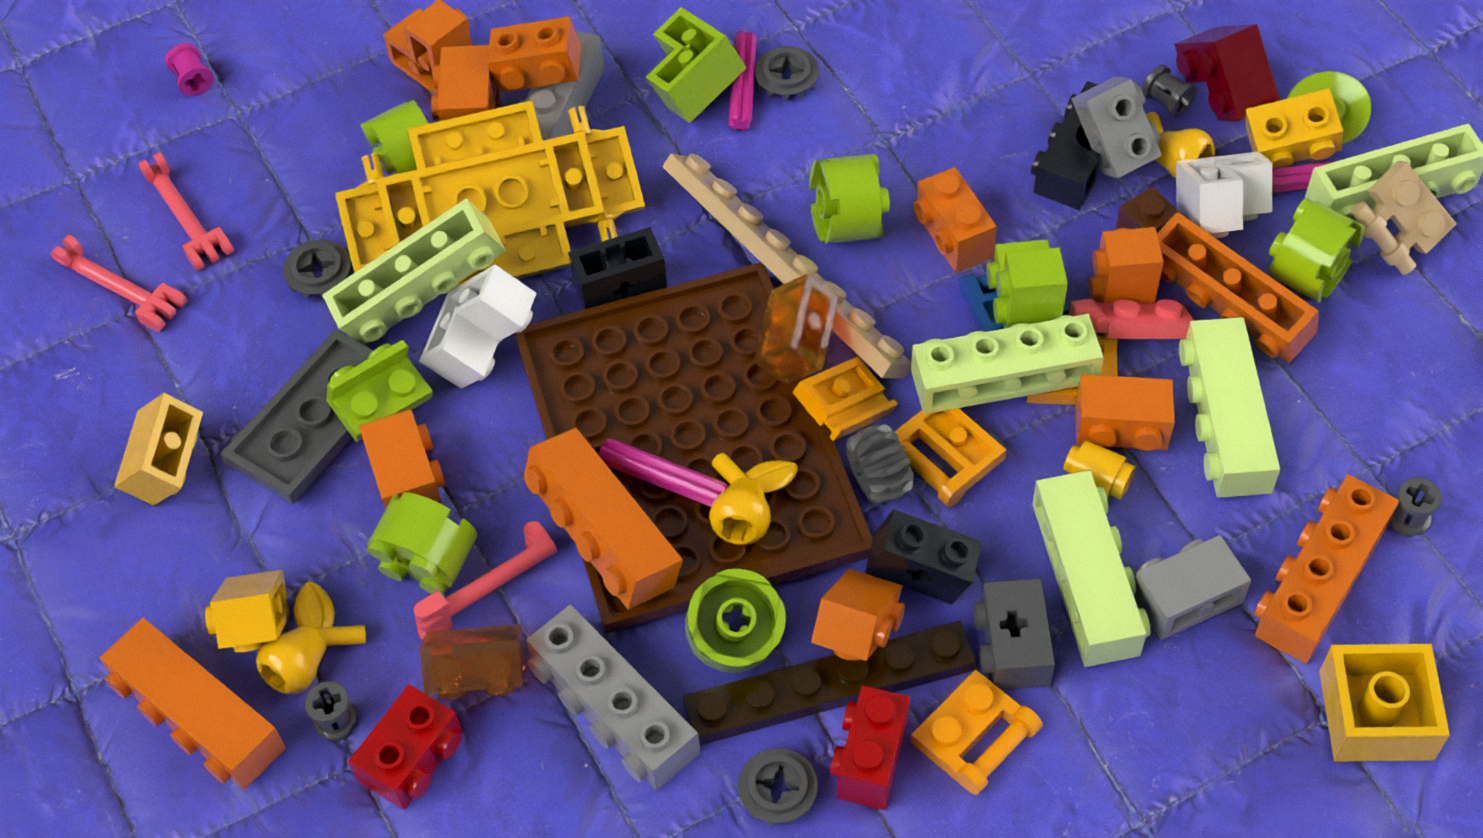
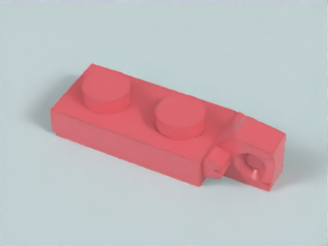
[1069,298,1194,339]

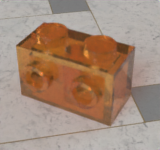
[754,273,839,385]
[419,624,527,699]

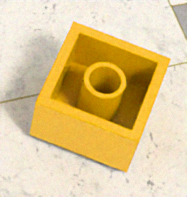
[1319,644,1450,762]

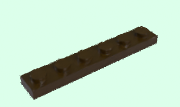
[683,621,976,745]

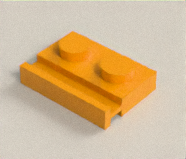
[792,356,898,441]

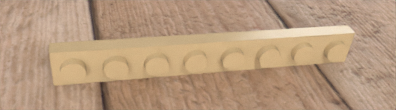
[662,153,911,379]

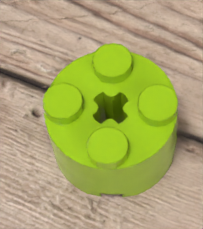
[360,99,429,176]
[809,154,890,244]
[1268,198,1365,303]
[367,492,478,596]
[685,569,786,673]

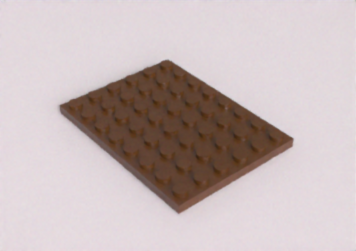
[514,262,873,634]

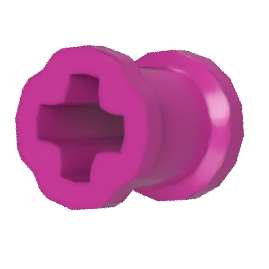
[165,43,213,96]

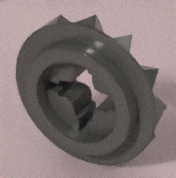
[755,46,819,101]
[283,240,352,299]
[738,748,818,827]

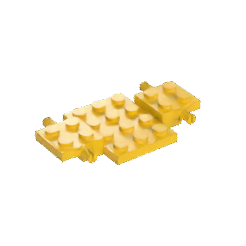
[335,100,645,286]

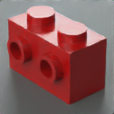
[348,684,463,810]
[830,685,910,810]

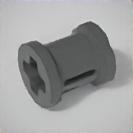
[1142,65,1197,117]
[1390,477,1442,537]
[305,681,358,742]

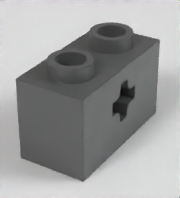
[973,579,1055,690]

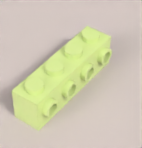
[1304,123,1483,222]
[322,198,506,345]
[911,314,1104,414]
[1179,317,1280,498]
[1032,470,1150,667]

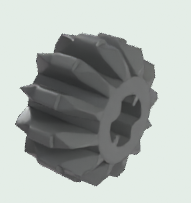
[846,424,914,504]

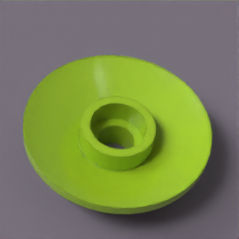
[1287,71,1371,145]

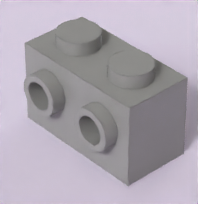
[1071,76,1162,178]
[1133,535,1251,640]

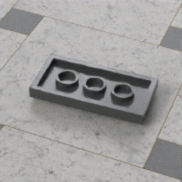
[220,329,374,505]

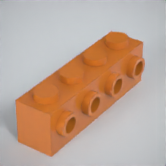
[1157,212,1319,364]
[524,428,683,610]
[1254,474,1400,664]
[99,617,286,791]

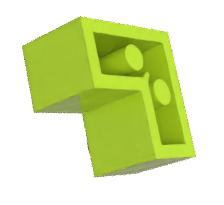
[646,7,747,124]
[987,239,1068,329]

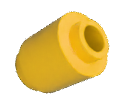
[1063,440,1136,500]

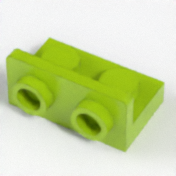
[326,340,433,442]

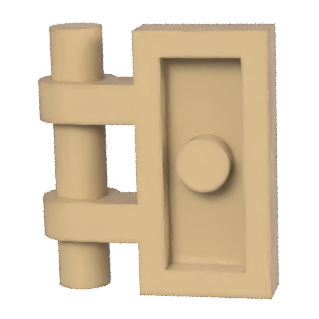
[1351,161,1457,275]

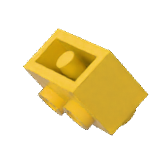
[1246,88,1343,168]
[114,393,203,506]
[205,570,290,652]

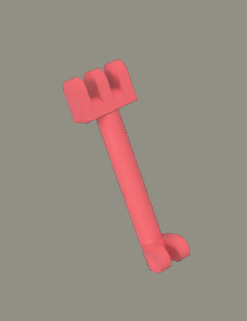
[138,152,235,272]
[50,234,188,332]
[413,521,557,641]

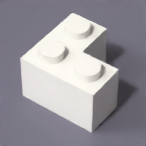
[1176,152,1272,238]
[419,265,537,389]

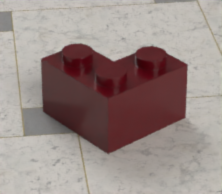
[1174,24,1280,121]

